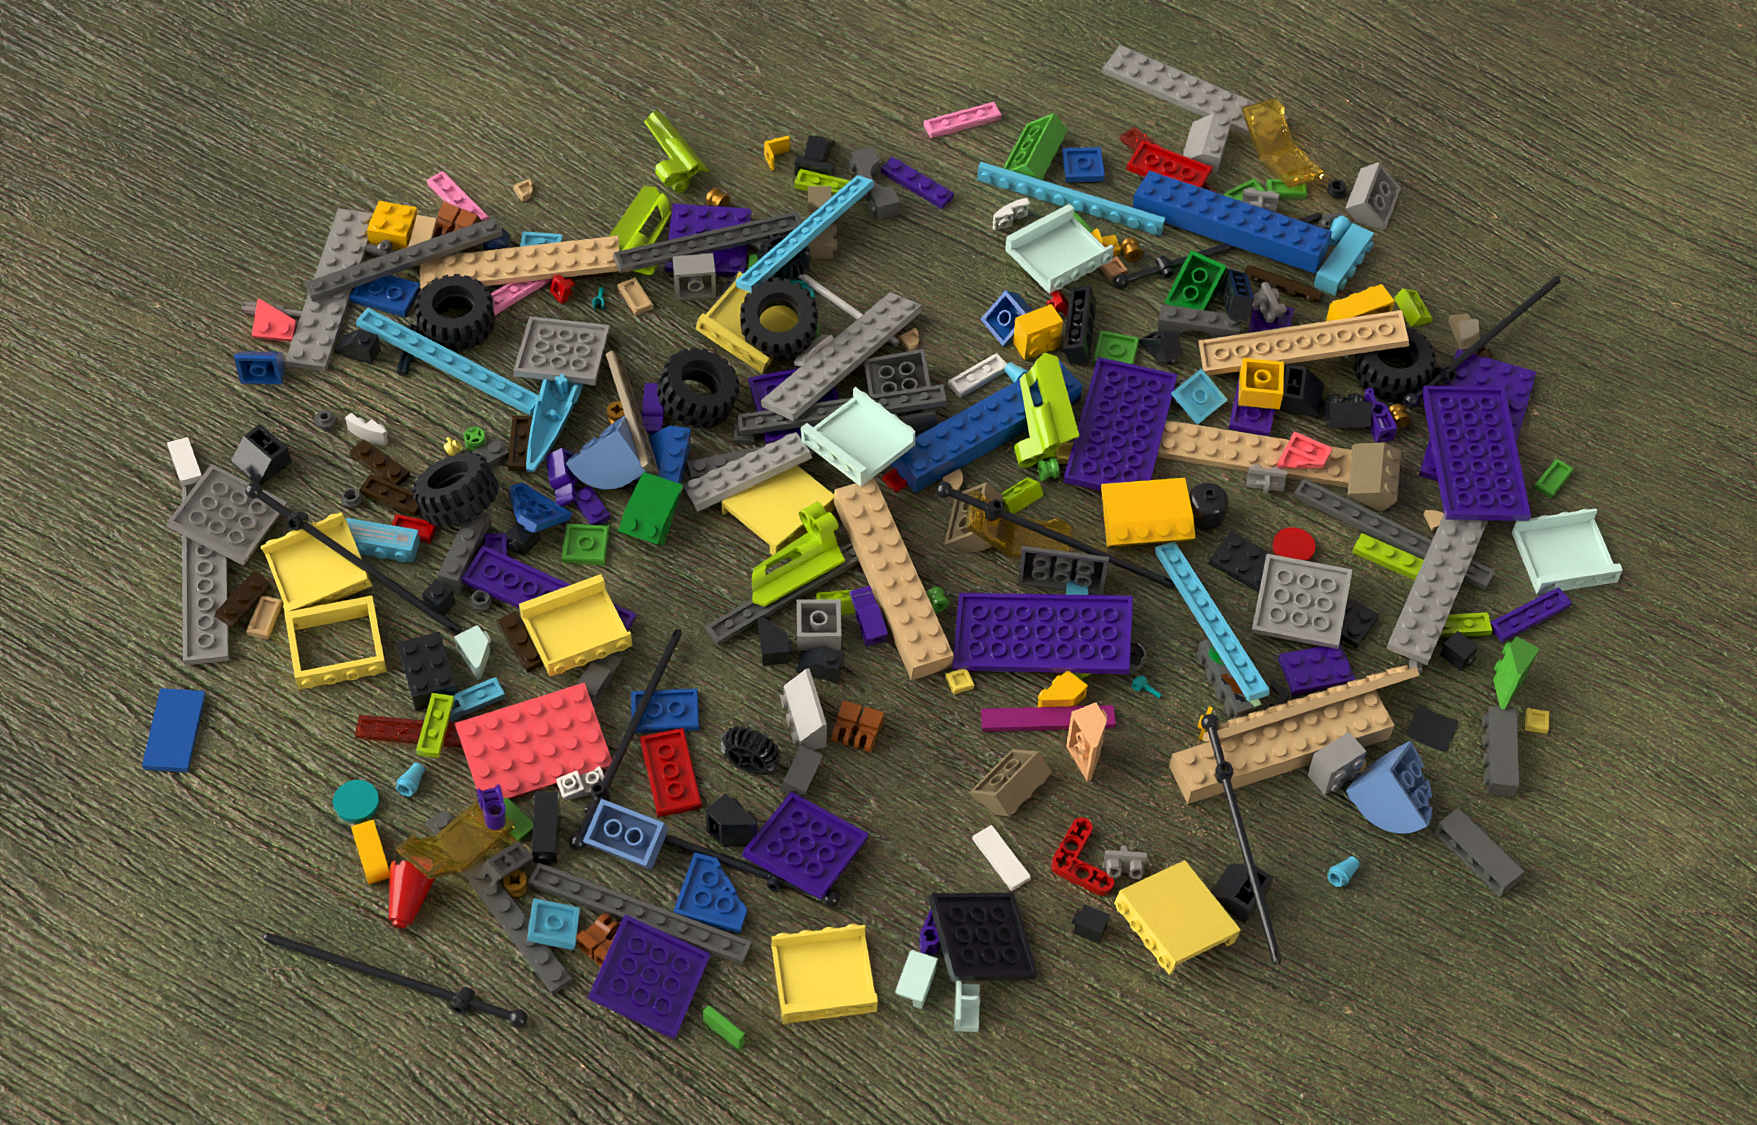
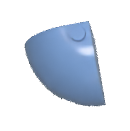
[566,416,646,489]
[1346,741,1432,833]

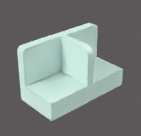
[896,950,938,1009]
[954,981,980,1032]

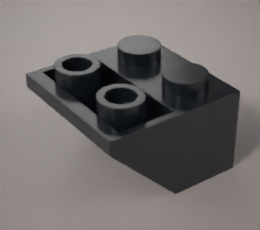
[1278,364,1324,418]
[1321,394,1371,428]
[231,424,291,485]
[705,793,758,847]
[1210,863,1273,923]

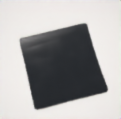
[1407,704,1458,752]

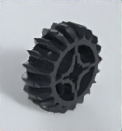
[757,233,811,281]
[720,726,781,775]

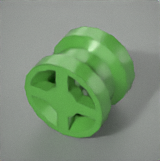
[464,427,486,452]
[1038,458,1060,481]
[926,587,950,614]

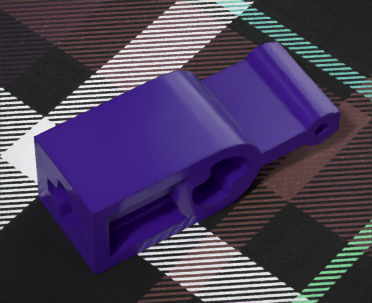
[642,383,665,434]
[1364,388,1397,443]
[546,448,577,507]
[849,586,888,646]
[919,910,941,955]

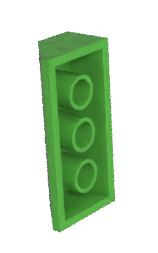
[1003,113,1068,180]

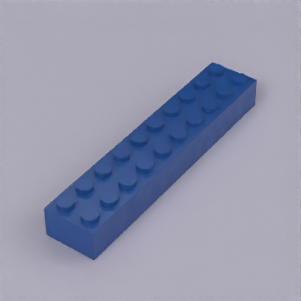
[1133,171,1332,273]
[891,361,1083,493]

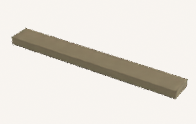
[606,350,659,476]

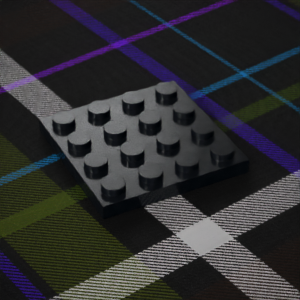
[928,892,1038,981]

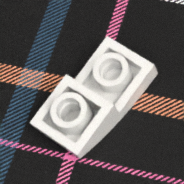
[993,198,1029,230]
[794,335,834,366]
[345,413,388,446]
[556,766,609,800]

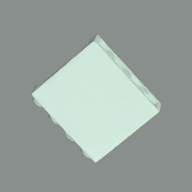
[1006,204,1114,294]
[801,387,915,486]
[1512,508,1623,595]

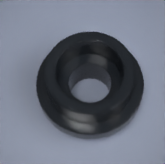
[1327,180,1347,198]

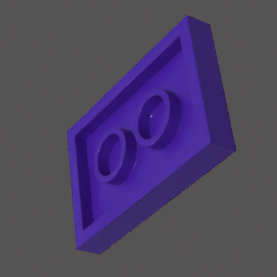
[1278,644,1356,695]

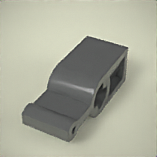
[576,652,624,706]

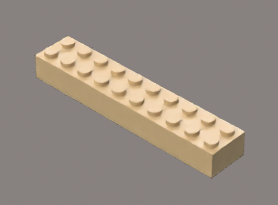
[834,478,954,680]
[1169,690,1395,804]

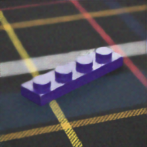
[880,157,954,209]
[1490,587,1572,642]

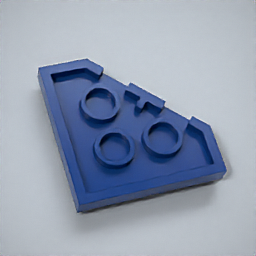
[508,482,572,532]
[673,852,747,934]

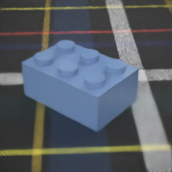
[583,799,669,870]

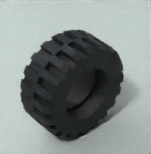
[415,274,495,352]
[740,278,818,360]
[1354,325,1436,402]
[657,348,740,428]
[412,452,499,527]

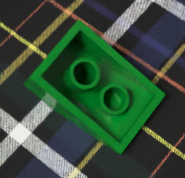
[1164,250,1228,311]
[618,472,683,546]

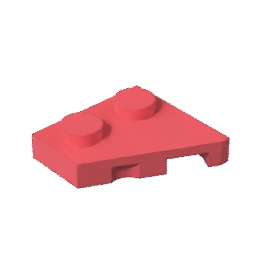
[252,299,297,342]
[1277,432,1332,468]

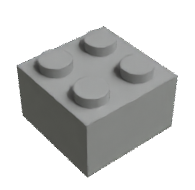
[673,253,716,301]
[797,599,841,651]
[1308,732,1366,795]

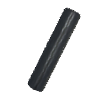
[396,324,420,376]

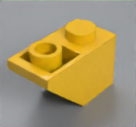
[1038,671,1088,707]

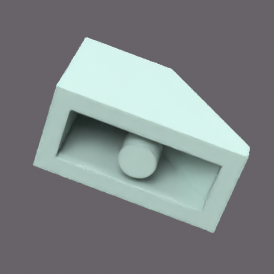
[454,625,491,680]

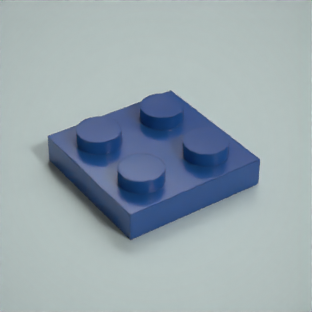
[1062,147,1105,182]

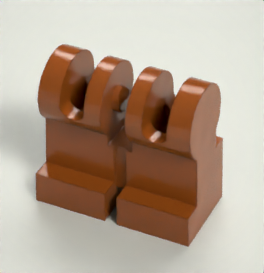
[433,201,482,250]
[831,700,884,753]
[576,913,620,967]

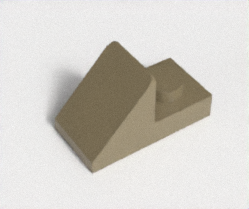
[1448,313,1480,351]

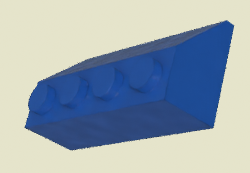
[646,426,691,508]

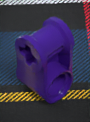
[476,784,506,830]

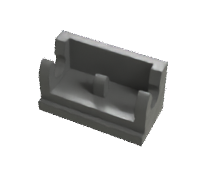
[779,745,823,797]
[478,841,534,887]

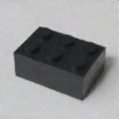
[396,632,458,711]

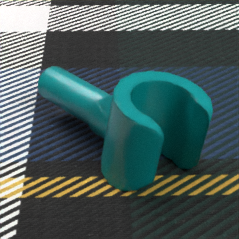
[592,287,605,310]
[1131,676,1162,698]

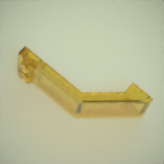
[1242,98,1323,188]
[966,490,1072,558]
[396,800,515,879]

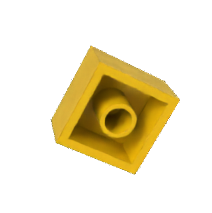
[367,201,418,251]
[1013,304,1063,360]
[1238,358,1284,409]

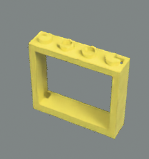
[284,596,387,690]

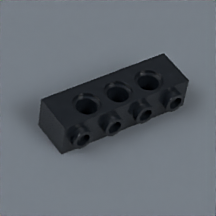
[1221,269,1254,322]
[1063,286,1097,365]

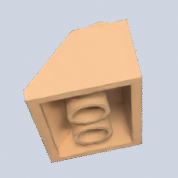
[1066,702,1108,782]

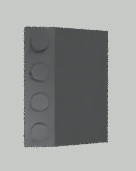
[864,349,938,432]
[1018,546,1109,595]

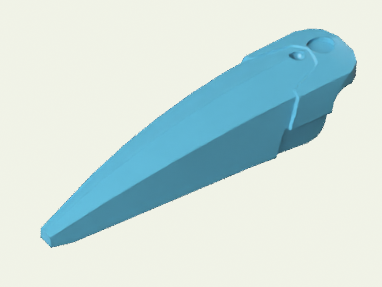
[526,374,583,472]

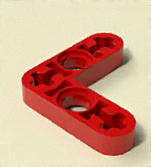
[1051,817,1114,896]

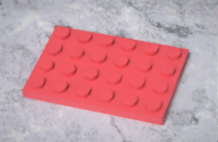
[455,682,612,800]

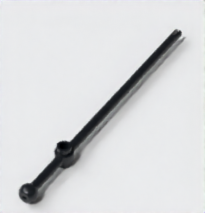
[1113,213,1322,289]
[1403,276,1561,409]
[936,481,1175,588]
[245,482,462,635]
[569,629,682,851]
[1201,714,1282,965]
[584,806,840,907]
[263,933,528,1028]

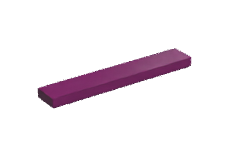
[981,705,1116,732]

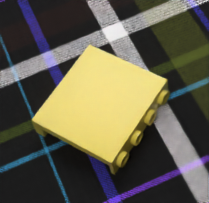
[696,271,798,374]
[722,465,836,555]
[260,512,372,612]
[519,574,632,676]
[1114,860,1241,975]
[771,924,878,1024]

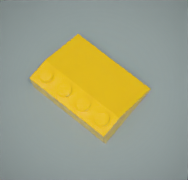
[1101,478,1195,548]

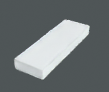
[948,353,1007,398]
[167,437,202,486]
[972,825,1031,891]

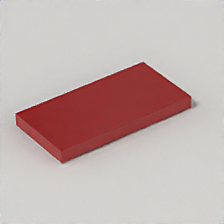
[1126,140,1213,188]
[640,728,702,818]

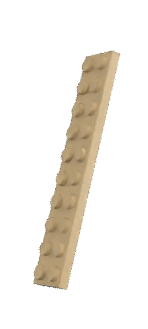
[420,236,620,291]
[1199,310,1409,376]
[1157,420,1352,488]
[1203,665,1419,742]

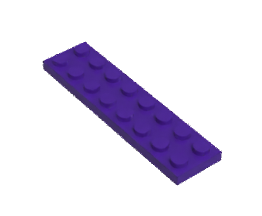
[1228,307,1294,437]
[461,546,636,632]

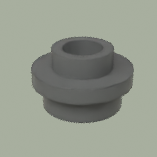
[314,410,336,430]
[341,488,363,508]
[470,590,492,611]

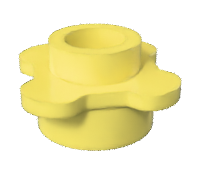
[444,437,463,456]

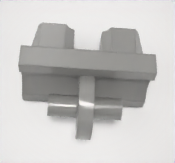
[1242,188,1279,213]
[1252,282,1287,323]
[1246,464,1287,493]
[1102,845,1147,879]

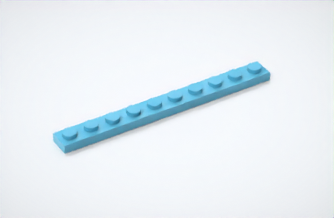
[977,162,1165,236]
[735,175,874,293]
[356,308,537,415]
[1155,541,1270,702]

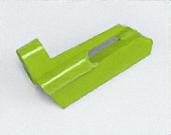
[644,110,709,193]
[609,186,672,275]
[1014,352,1079,468]
[752,501,845,607]

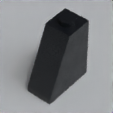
[532,791,561,865]

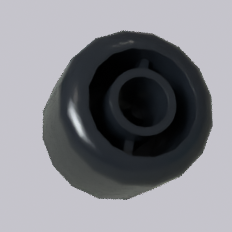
[1189,482,1229,530]

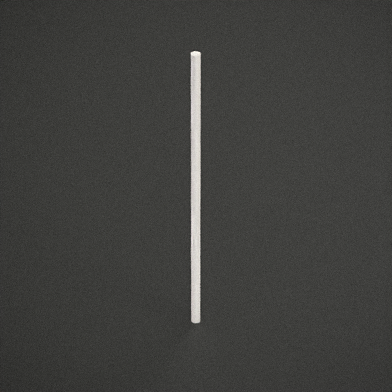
[707,205,900,347]

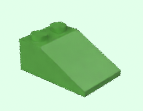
[1493,636,1540,710]

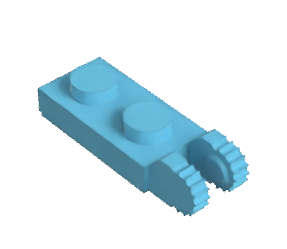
[449,677,506,722]

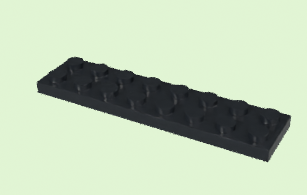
[1208,531,1379,648]

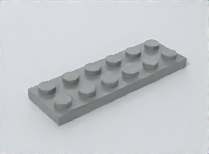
[683,432,812,512]

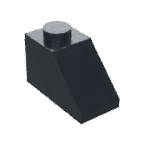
[804,135,835,163]
[334,329,381,365]
[1139,331,1184,364]
[758,617,793,666]
[796,646,845,684]

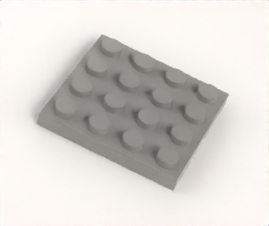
[513,316,610,385]
[167,464,287,566]
[1251,554,1352,649]

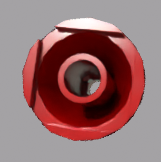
[389,861,437,928]

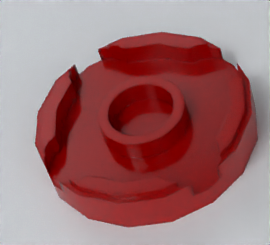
[1272,527,1316,561]

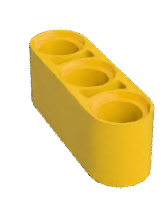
[351,820,390,885]

